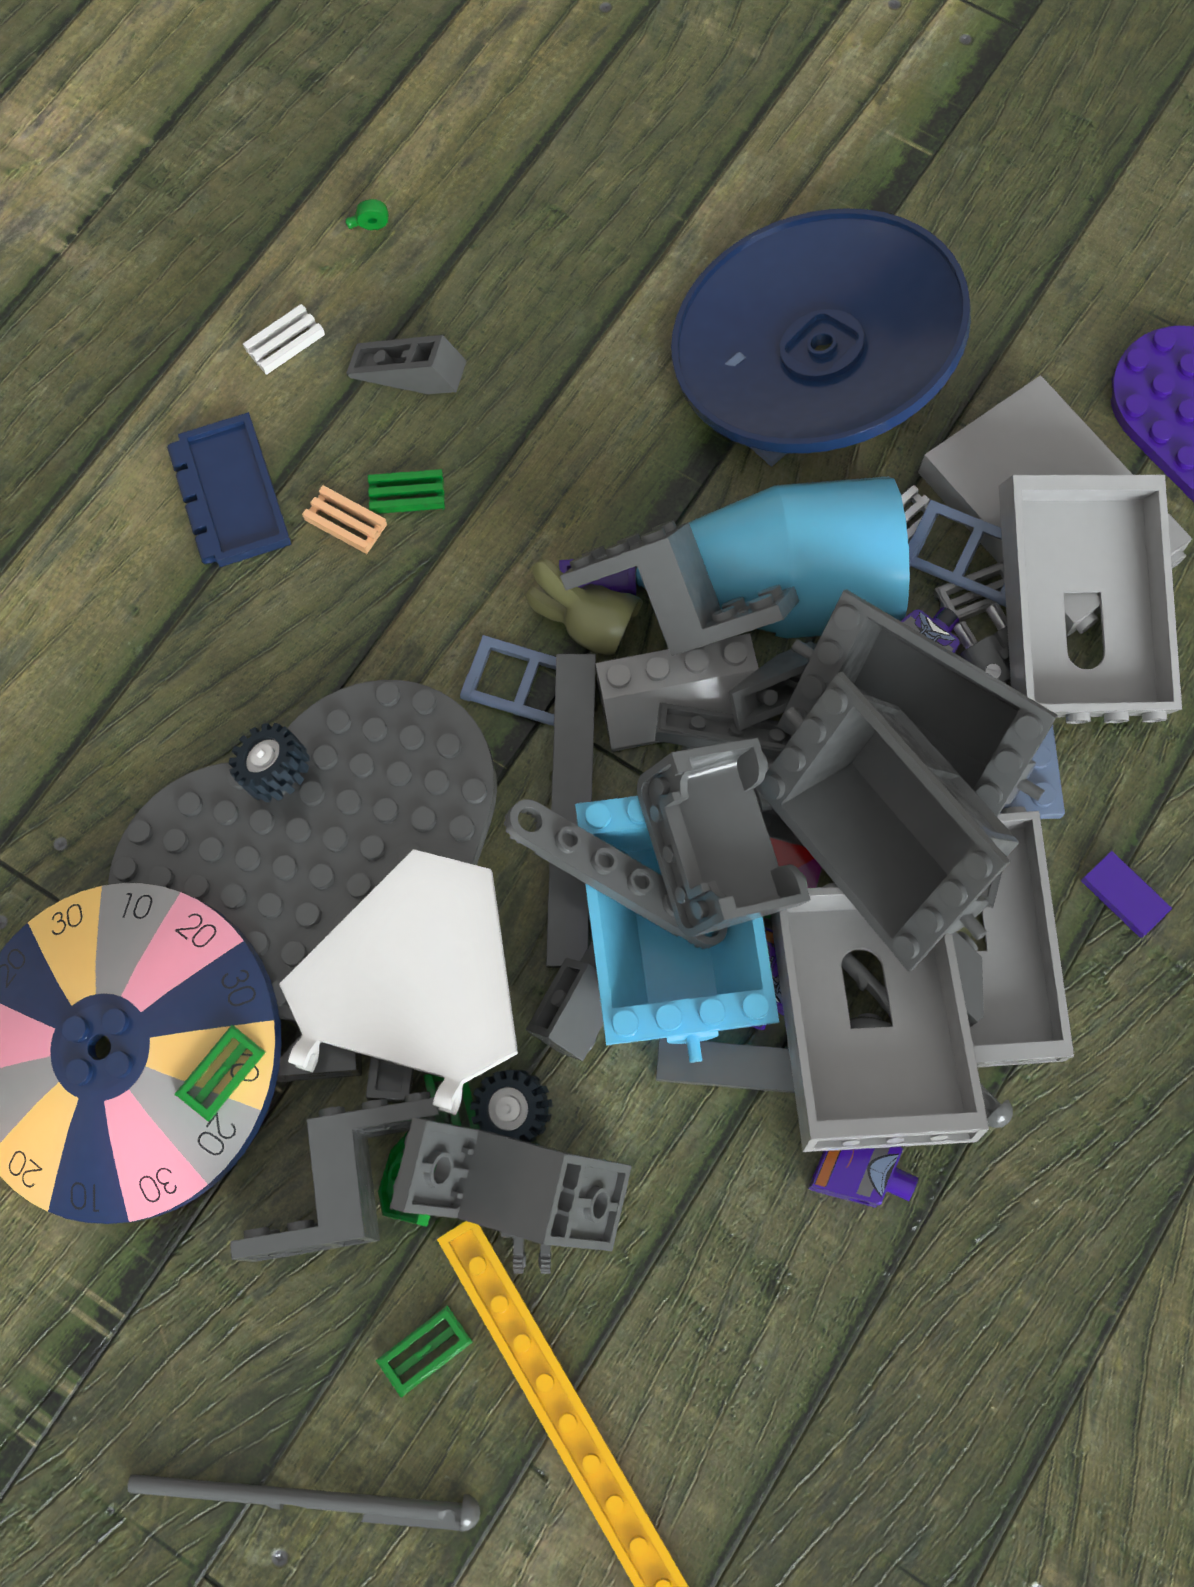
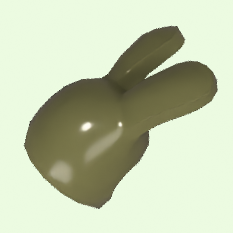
[525,558,643,656]

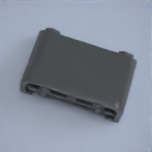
[637,738,811,937]

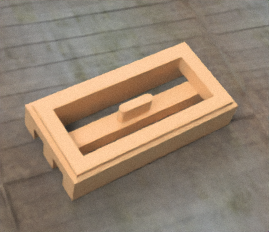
[302,485,387,554]

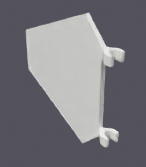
[279,849,518,1115]

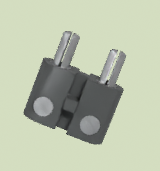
[953,603,1011,683]

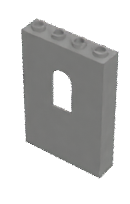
[918,375,1192,637]
[999,475,1182,724]
[970,807,1074,1067]
[770,883,989,1152]

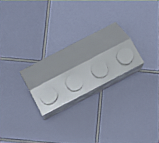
[595,633,759,752]

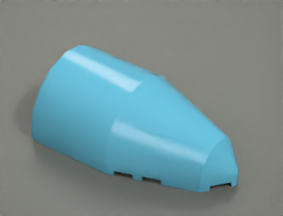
[636,476,910,638]

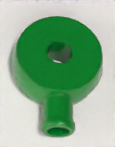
[346,199,389,230]

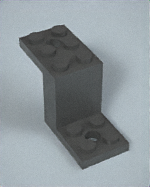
[560,520,799,656]
[230,1092,450,1262]
[390,1117,632,1251]

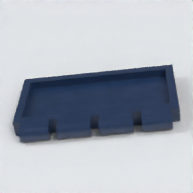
[167,412,292,567]

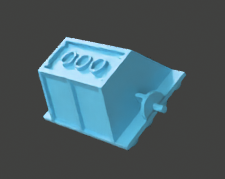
[575,796,779,1063]

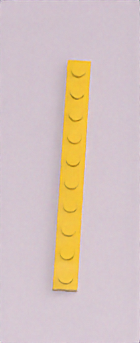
[437,1221,689,1587]

